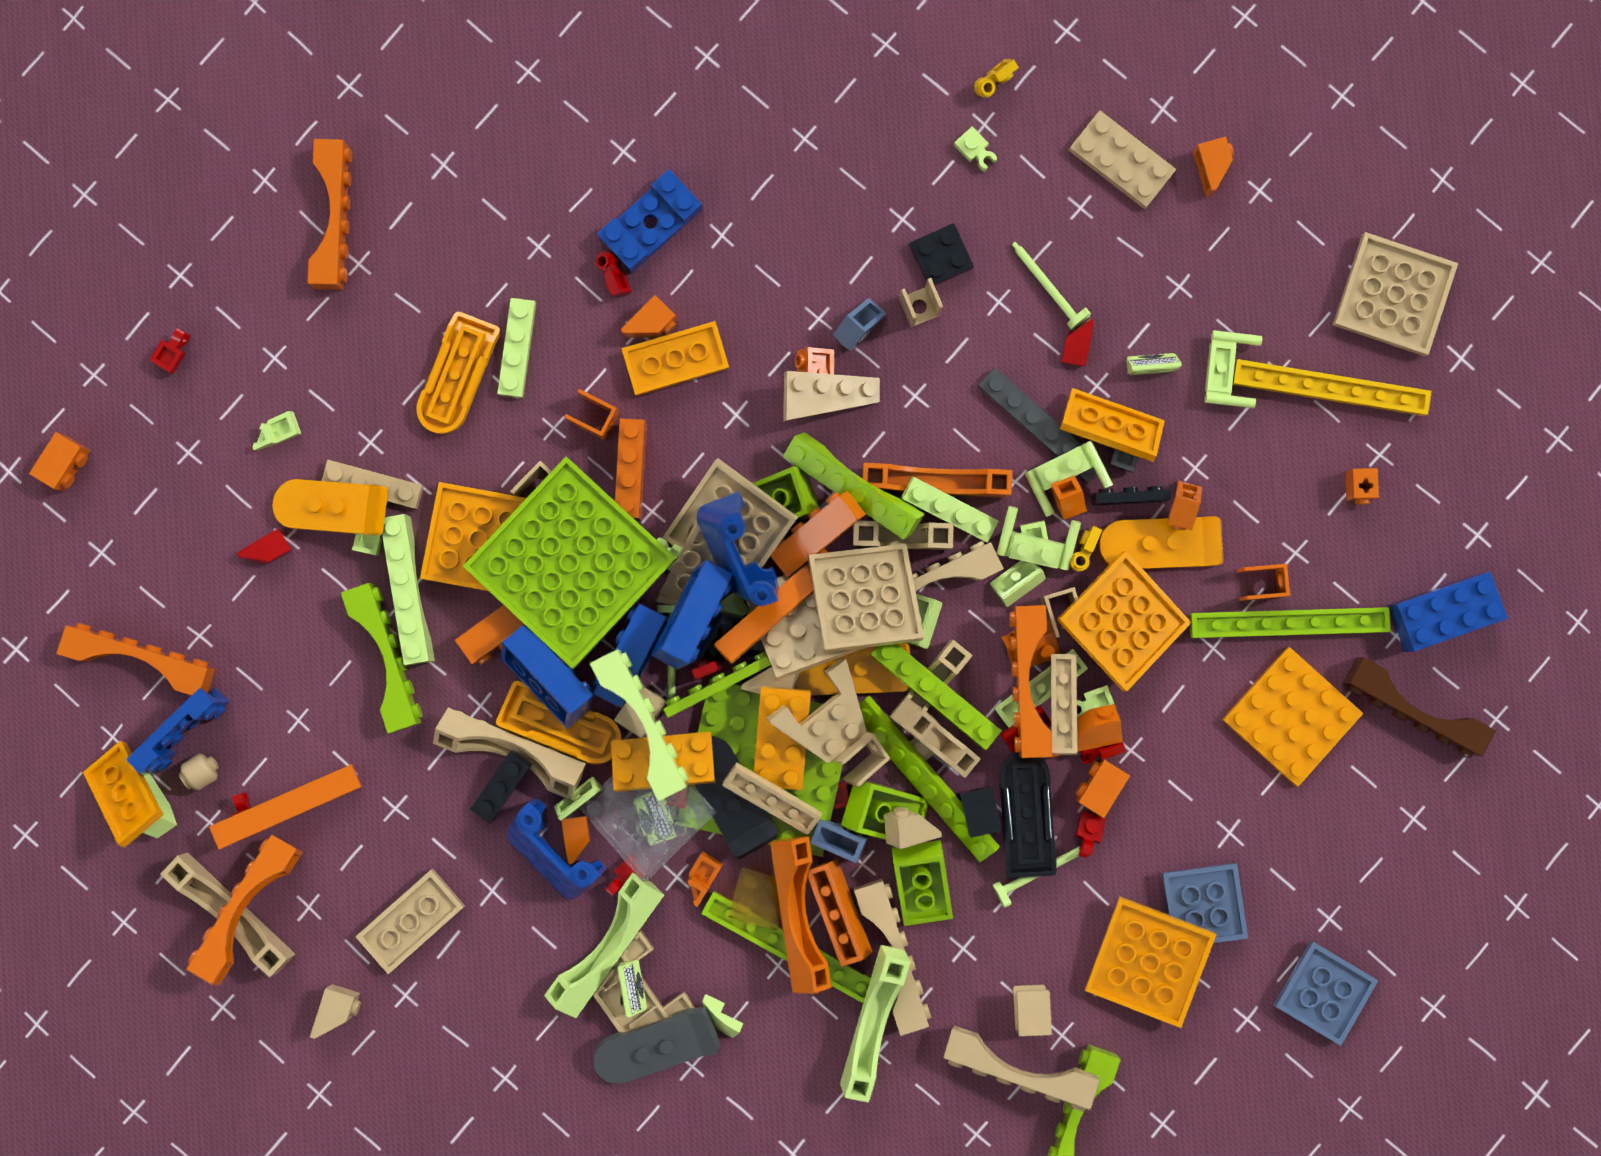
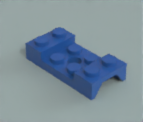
[597,169,703,274]
[126,688,230,774]

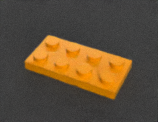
[621,321,730,396]
[1060,388,1165,462]
[754,686,811,790]
[611,731,715,792]
[83,740,164,847]

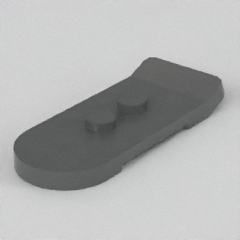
[594,1007,721,1084]

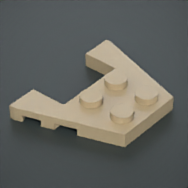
[766,658,867,763]
[593,930,696,1033]

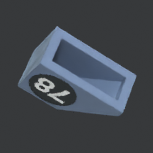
[833,298,887,351]
[810,819,870,863]

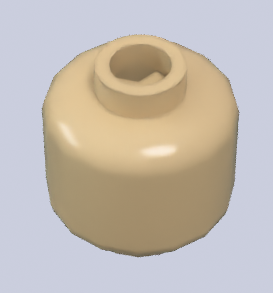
[179,753,219,790]

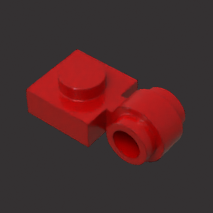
[595,251,632,297]

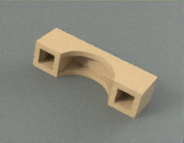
[852,521,954,551]
[888,640,973,733]
[891,697,980,778]

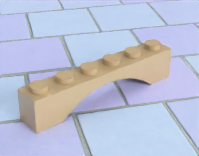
[912,541,1004,591]
[433,708,586,800]
[160,853,296,978]
[854,879,931,1036]
[944,1025,1100,1111]

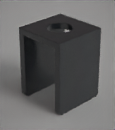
[958,786,1001,837]

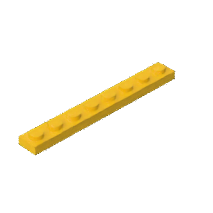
[1232,359,1431,416]

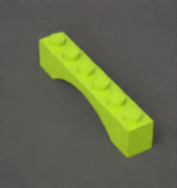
[783,432,925,540]
[341,583,423,734]
[1047,1044,1121,1156]

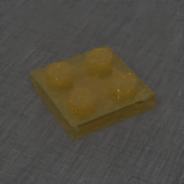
[728,867,781,931]

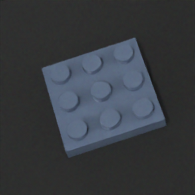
[1161,863,1248,943]
[1273,940,1378,1046]

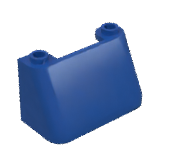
[696,491,778,606]
[507,798,607,899]

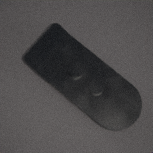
[695,736,779,859]
[1000,752,1057,878]

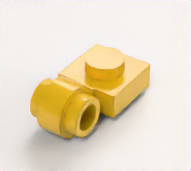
[974,59,1019,98]
[1070,526,1102,572]

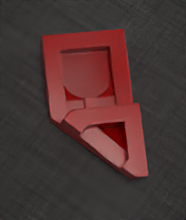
[1061,318,1094,366]
[237,529,291,565]

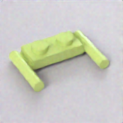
[1205,330,1262,408]
[1024,441,1113,517]
[997,506,1081,570]

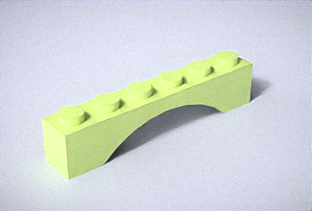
[382,514,435,666]
[590,649,689,801]
[544,873,664,1018]
[840,945,910,1102]

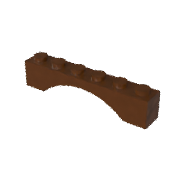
[1343,657,1496,758]

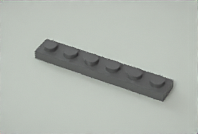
[978,368,1105,484]

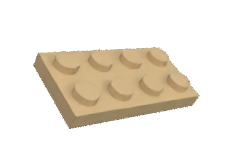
[1069,110,1176,209]
[356,869,465,974]

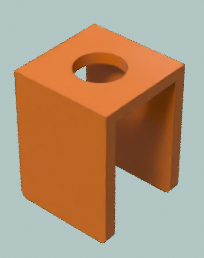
[564,389,620,441]
[1236,564,1290,601]

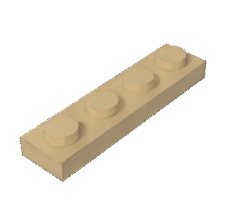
[321,460,424,509]
[1051,654,1077,755]
[722,762,822,835]

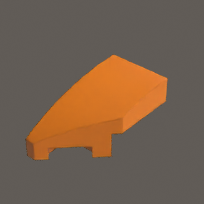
[561,816,590,864]
[687,851,723,907]

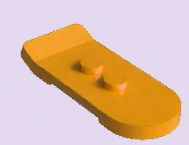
[416,312,500,434]
[273,479,388,536]
[1098,516,1224,569]
[796,643,910,695]
[496,681,621,765]

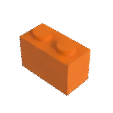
[29,432,90,492]
[1075,759,1130,818]

